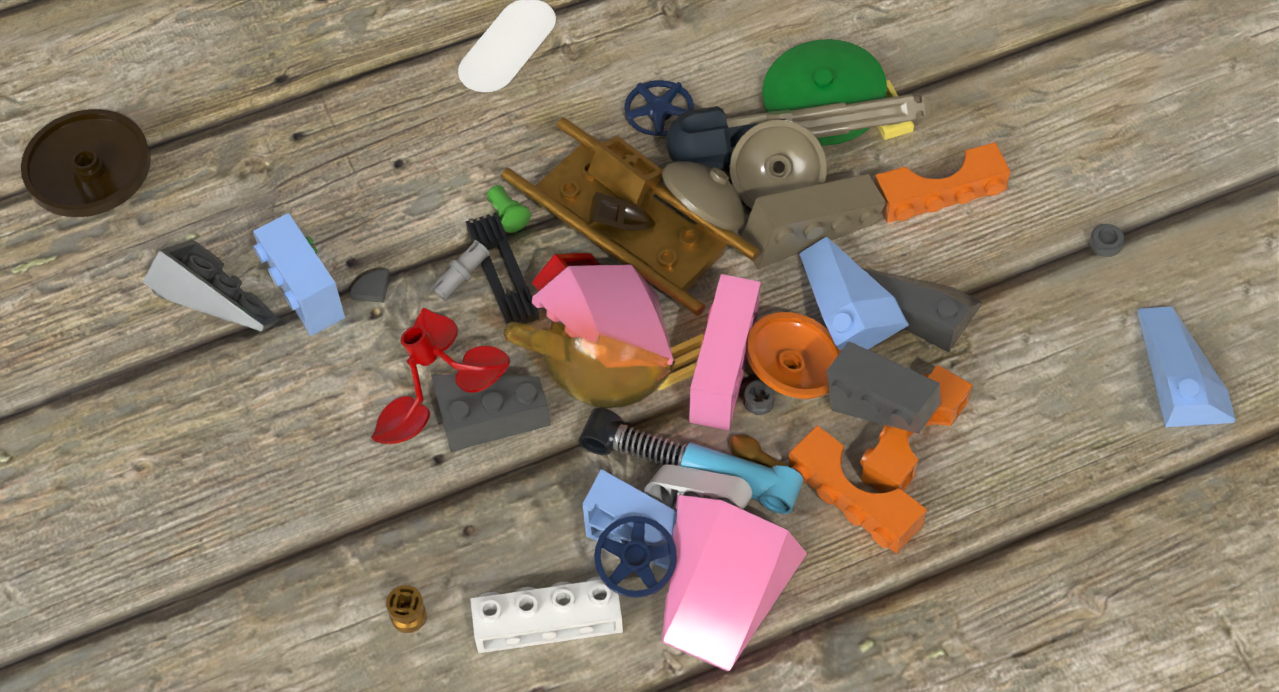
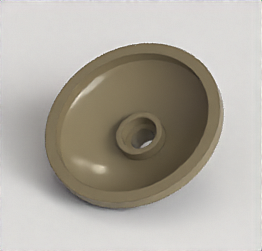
[730,120,827,209]
[662,161,746,231]

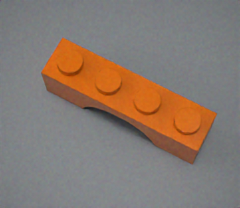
[875,142,1011,223]
[860,365,973,493]
[788,425,927,554]

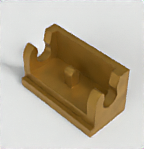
[588,136,662,207]

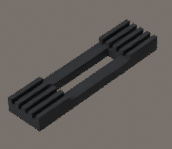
[466,212,540,330]

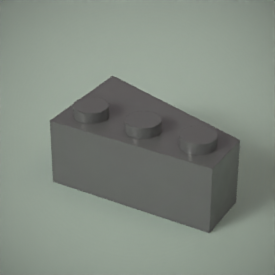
[431,374,551,452]

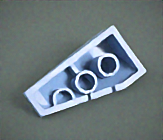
[799,236,909,351]
[1138,306,1236,427]

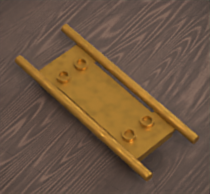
[501,117,760,316]

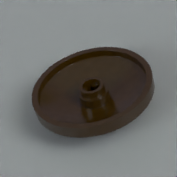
[21,109,151,217]

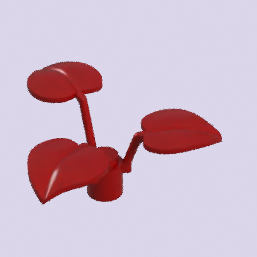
[371,308,510,444]

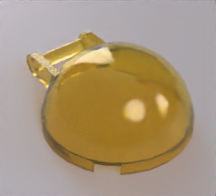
[503,321,676,409]

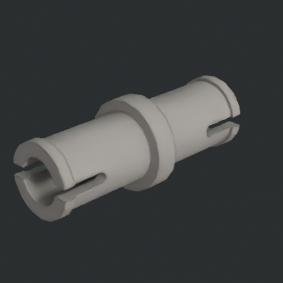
[430,240,491,301]

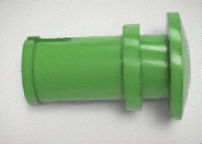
[486,185,531,233]

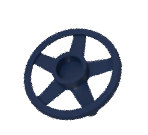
[624,80,694,136]
[594,516,677,598]

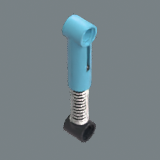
[579,407,804,514]

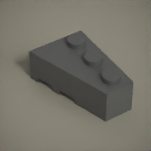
[827,341,941,434]

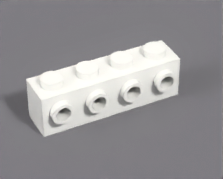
[470,576,623,653]

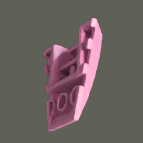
[532,265,673,367]
[661,495,807,672]

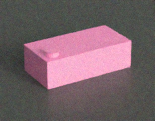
[689,274,761,431]

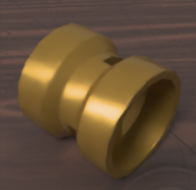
[386,585,427,633]

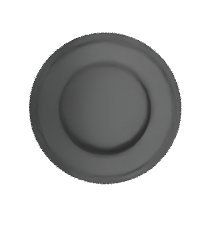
[1089,224,1124,257]

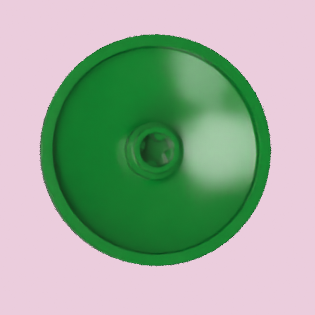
[762,39,887,146]

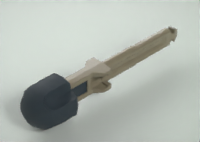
[666,94,932,170]

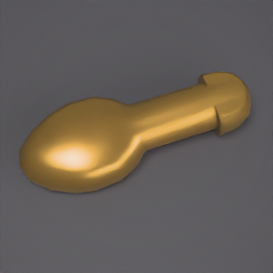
[729,434,786,468]

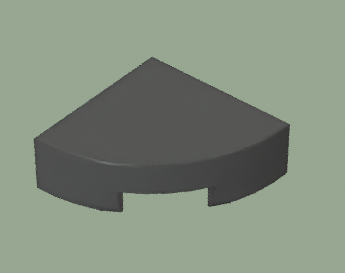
[350,269,390,303]

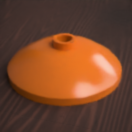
[746,312,841,399]

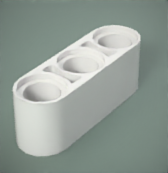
[644,465,752,511]

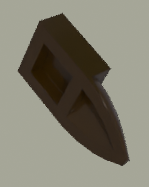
[588,192,656,235]

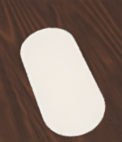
[458,0,556,92]

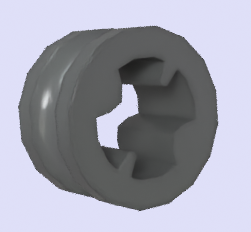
[744,380,775,415]

